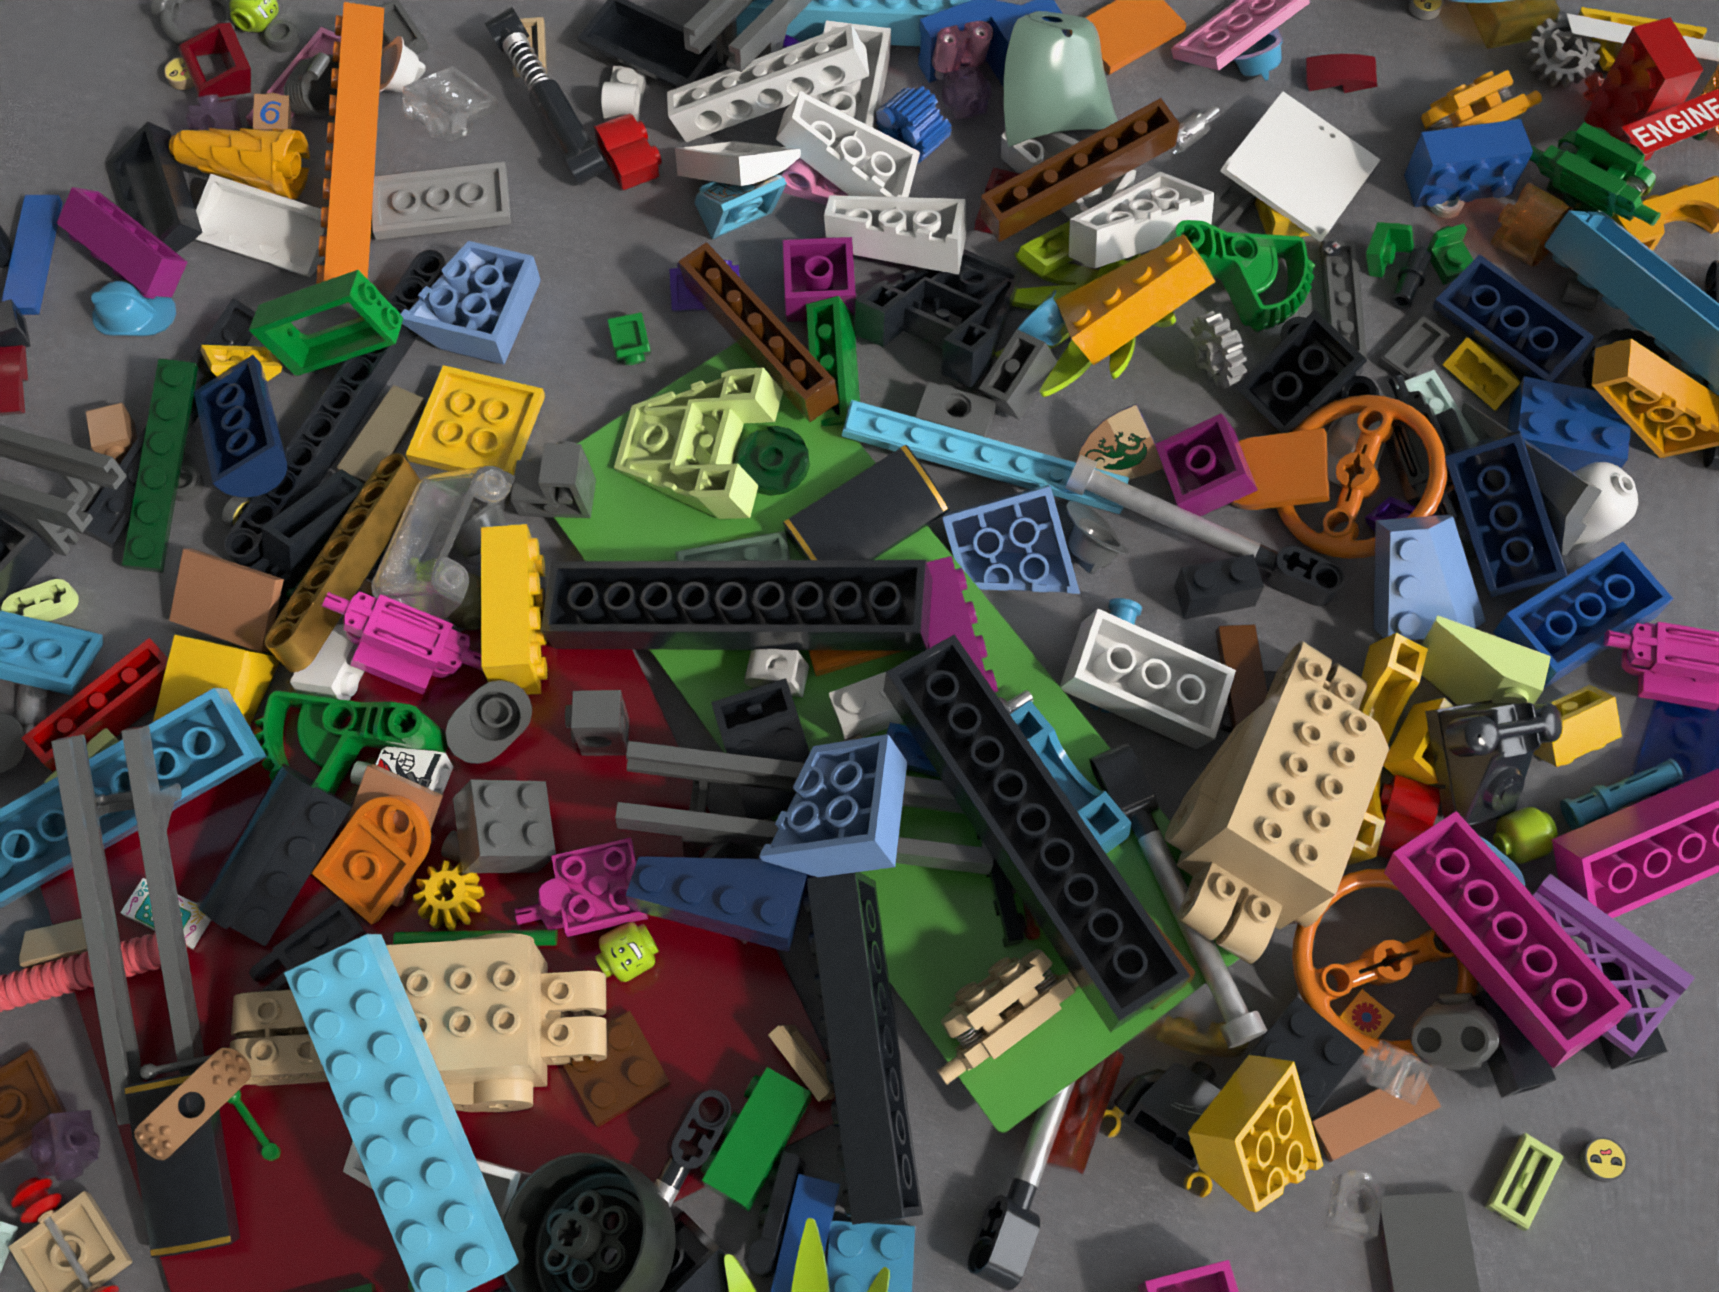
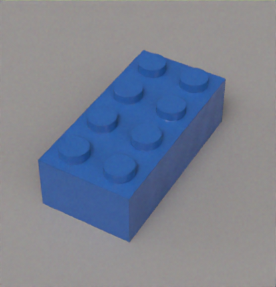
[1493,542,1674,689]

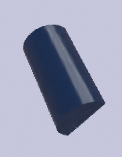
[1433,254,1594,383]
[194,355,287,497]
[1445,431,1568,597]

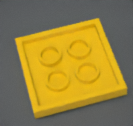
[406,365,545,486]

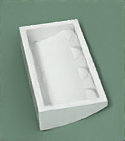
[675,141,801,186]
[195,174,327,277]

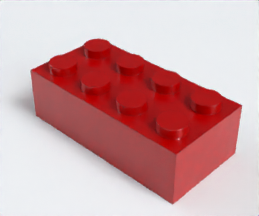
[1584,17,1703,161]

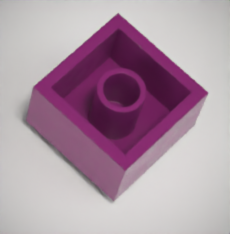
[783,237,856,322]
[1155,413,1258,516]

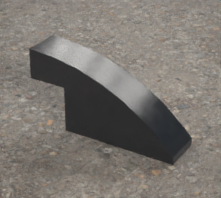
[250,469,365,602]

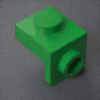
[608,312,651,366]

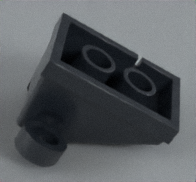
[1236,309,1380,434]
[1425,700,1563,825]

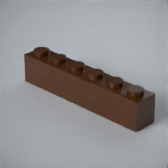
[981,98,1180,242]
[678,242,839,422]

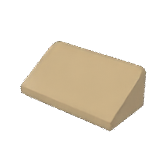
[19,919,87,968]

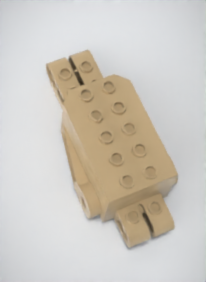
[1165,641,1389,964]
[230,933,607,1112]

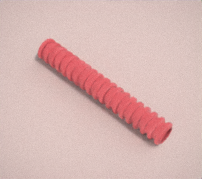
[0,933,187,1012]

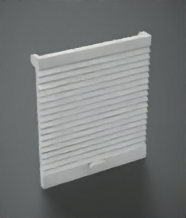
[1220,92,1381,242]

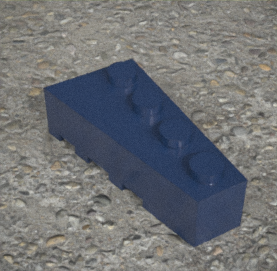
[626,857,811,952]

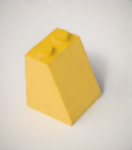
[153,635,279,726]

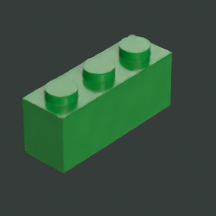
[700,1067,812,1212]

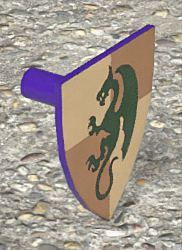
[1076,404,1163,479]

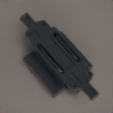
[1385,375,1469,519]

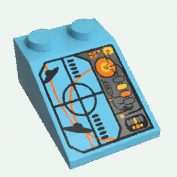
[694,174,787,239]

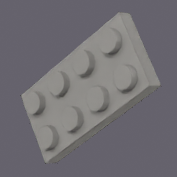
[372,162,511,240]

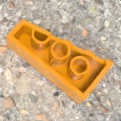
[1055,234,1215,365]
[1592,339,1719,458]

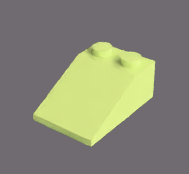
[1421,615,1551,705]

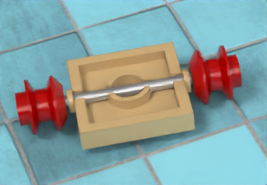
[9,1177,133,1292]

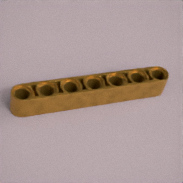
[265,453,423,672]

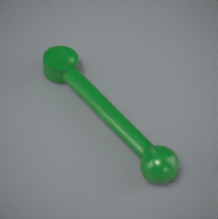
[227,1090,281,1161]

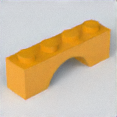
[1610,176,1719,251]

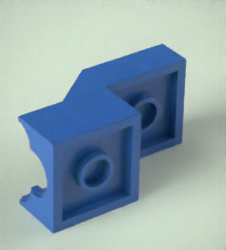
[918,0,1067,88]

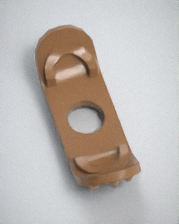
[134,1048,251,1160]

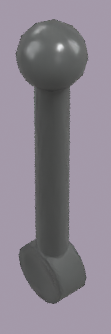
[140,1047,226,1080]

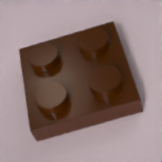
[563,1011,671,1127]

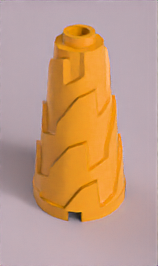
[169,128,310,199]

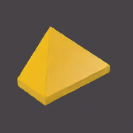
[1443,338,1520,411]
[200,345,282,382]

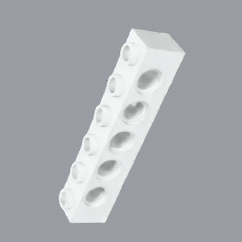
[667,24,869,142]

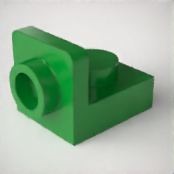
[1366,222,1414,277]
[1426,224,1474,285]

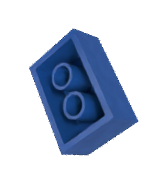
[1404,119,1533,207]
[1507,377,1631,472]

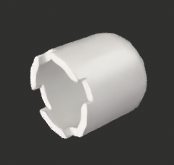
[1571,462,1638,551]

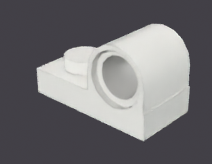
[601,66,647,123]

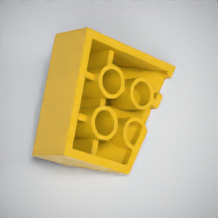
[1188,1055,1324,1212]

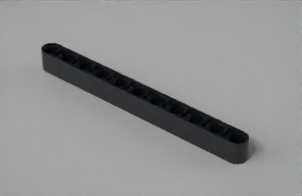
[224,250,446,568]

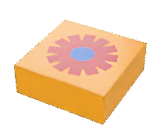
[1339,989,1395,1038]

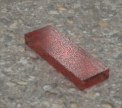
[1046,1050,1125,1174]

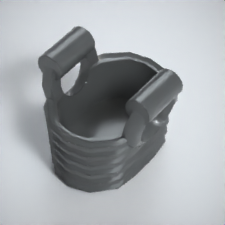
[284,52,339,116]
[1410,993,1499,1070]

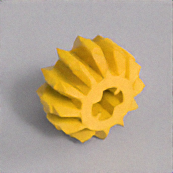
[413,860,484,931]

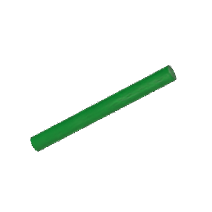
[393,929,558,946]

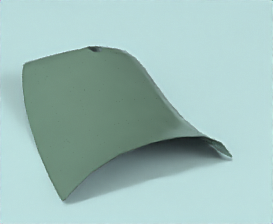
[1004,11,1117,147]

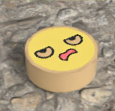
[164,57,194,90]

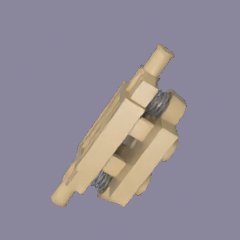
[936,949,1079,1085]

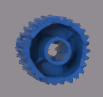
[875,86,952,164]

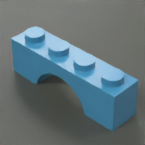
[1010,700,1131,854]

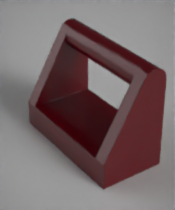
[178,22,251,99]

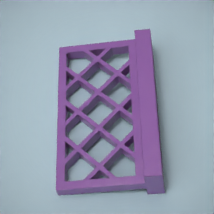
[1533,874,1695,1057]

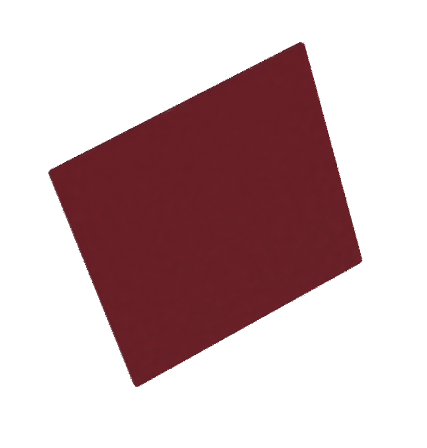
[40,595,836,1292]

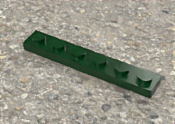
[122,358,198,573]

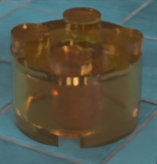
[1491,183,1573,267]

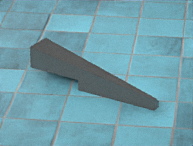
[1461,402,1602,556]

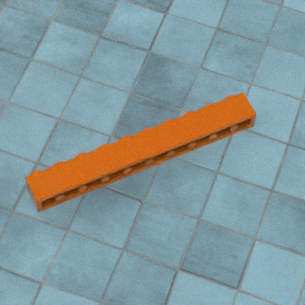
[316,2,384,303]

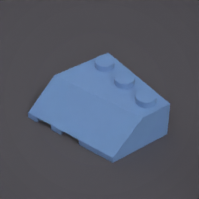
[400,241,541,365]
[942,484,1080,594]
[1374,515,1486,640]
[759,734,907,877]

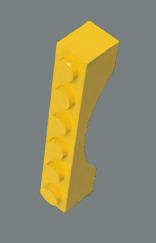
[1347,633,1428,865]

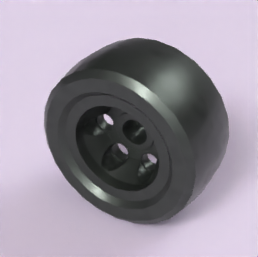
[502,1152,676,1292]

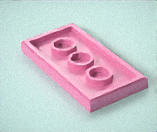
[1171,0,1310,70]

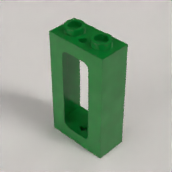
[249,269,404,377]

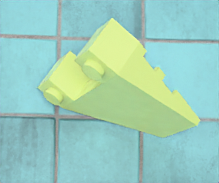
[614,367,783,519]

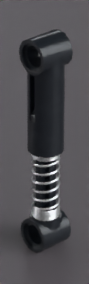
[484,7,609,185]

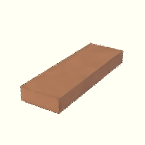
[1311,1069,1441,1162]

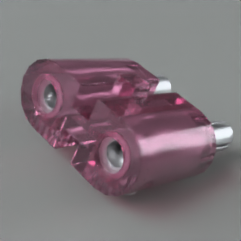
[931,21,993,80]

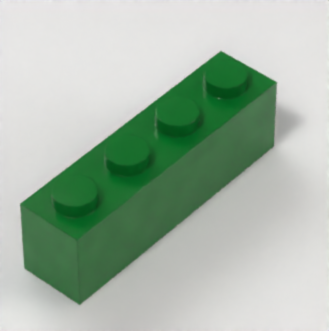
[806,296,860,426]

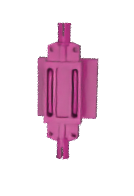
[322,591,483,694]
[1604,621,1719,711]
[515,838,648,937]

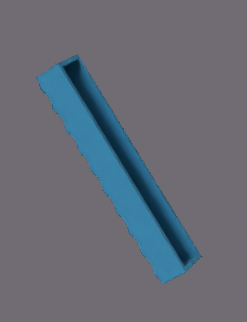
[1544,211,1719,395]

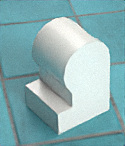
[744,649,809,697]

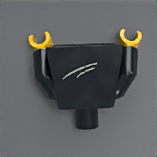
[1096,1061,1221,1197]

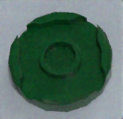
[736,426,810,496]

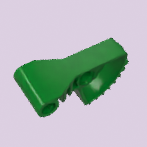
[1160,220,1315,333]
[254,691,448,795]

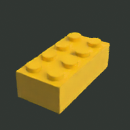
[481,524,547,695]

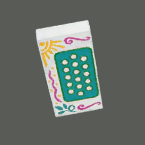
[121,878,211,949]

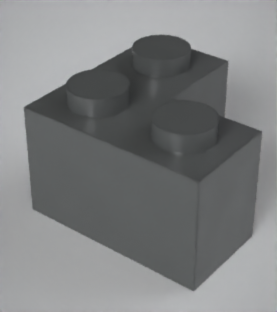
[511,441,596,518]

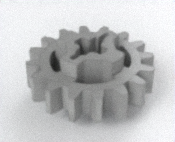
[1525,14,1601,88]
[1190,310,1247,389]

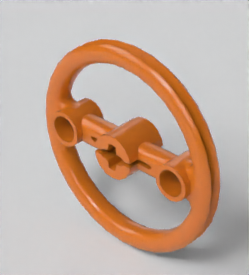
[1276,395,1447,559]
[1292,869,1478,1060]

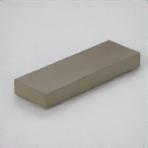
[336,385,426,484]

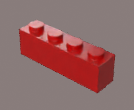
[21,638,168,773]

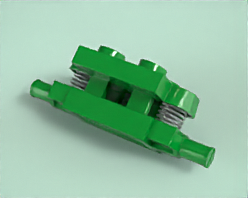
[1529,122,1661,226]

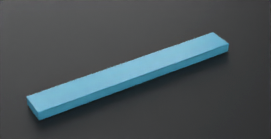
[841,400,1129,514]

